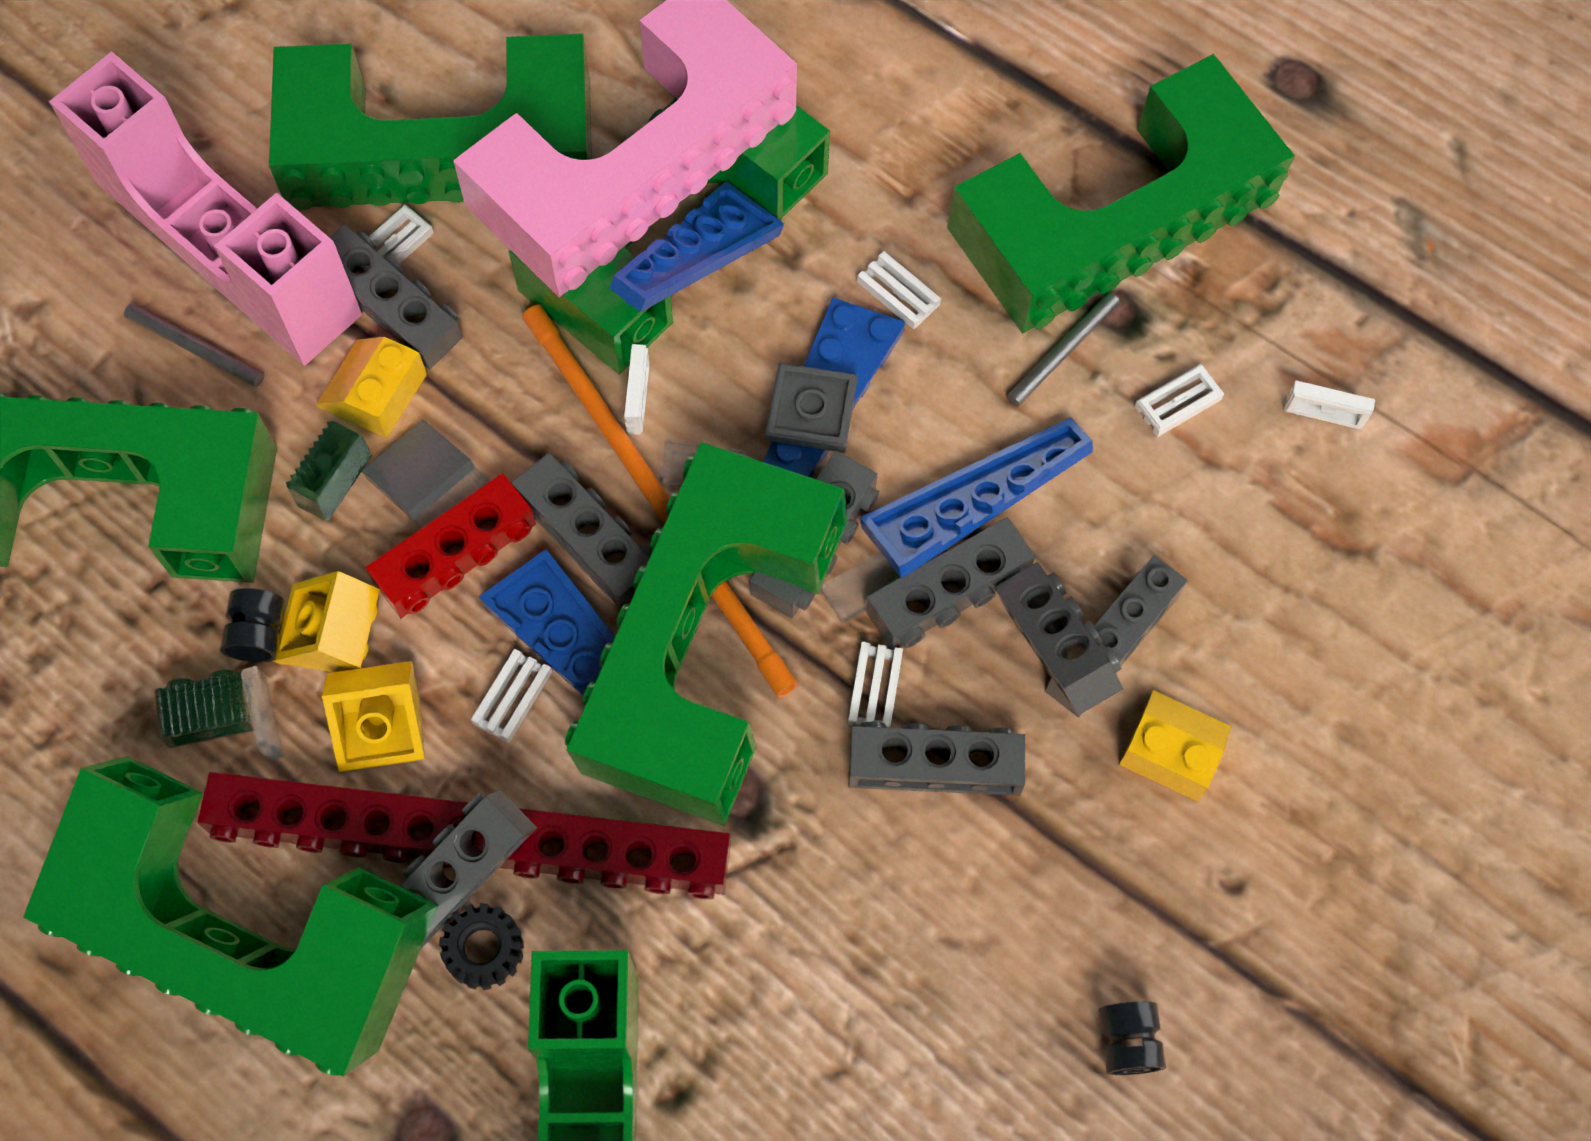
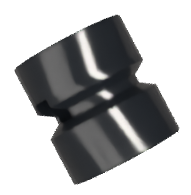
[220,588,285,663]
[1098,1001,1166,1076]

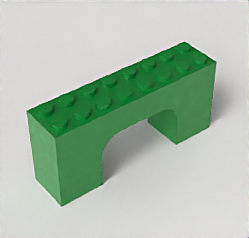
[269,33,592,210]
[947,54,1295,334]
[508,98,830,375]
[0,394,277,583]
[565,442,848,826]
[23,756,439,1077]
[528,950,639,1141]

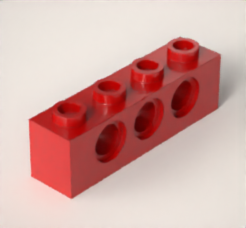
[365,473,536,619]

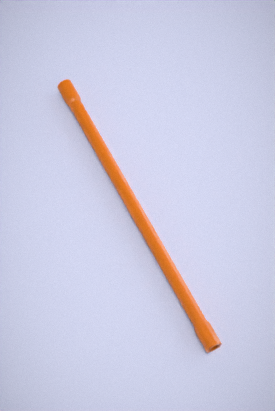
[522,304,799,698]

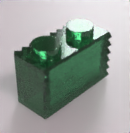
[286,421,372,521]
[154,670,255,748]

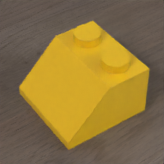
[316,337,427,439]
[273,571,380,672]
[322,661,425,772]
[1119,690,1231,802]

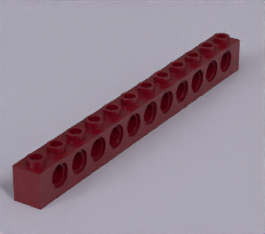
[197,772,731,899]

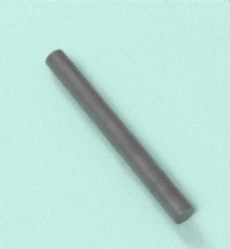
[1007,292,1120,407]
[124,303,264,387]

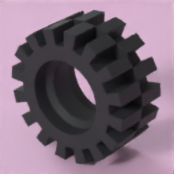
[439,903,524,990]

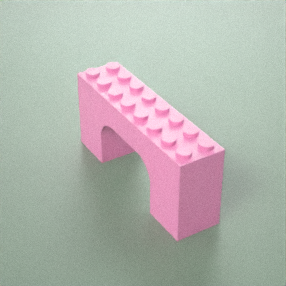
[453,0,797,297]
[49,51,362,366]

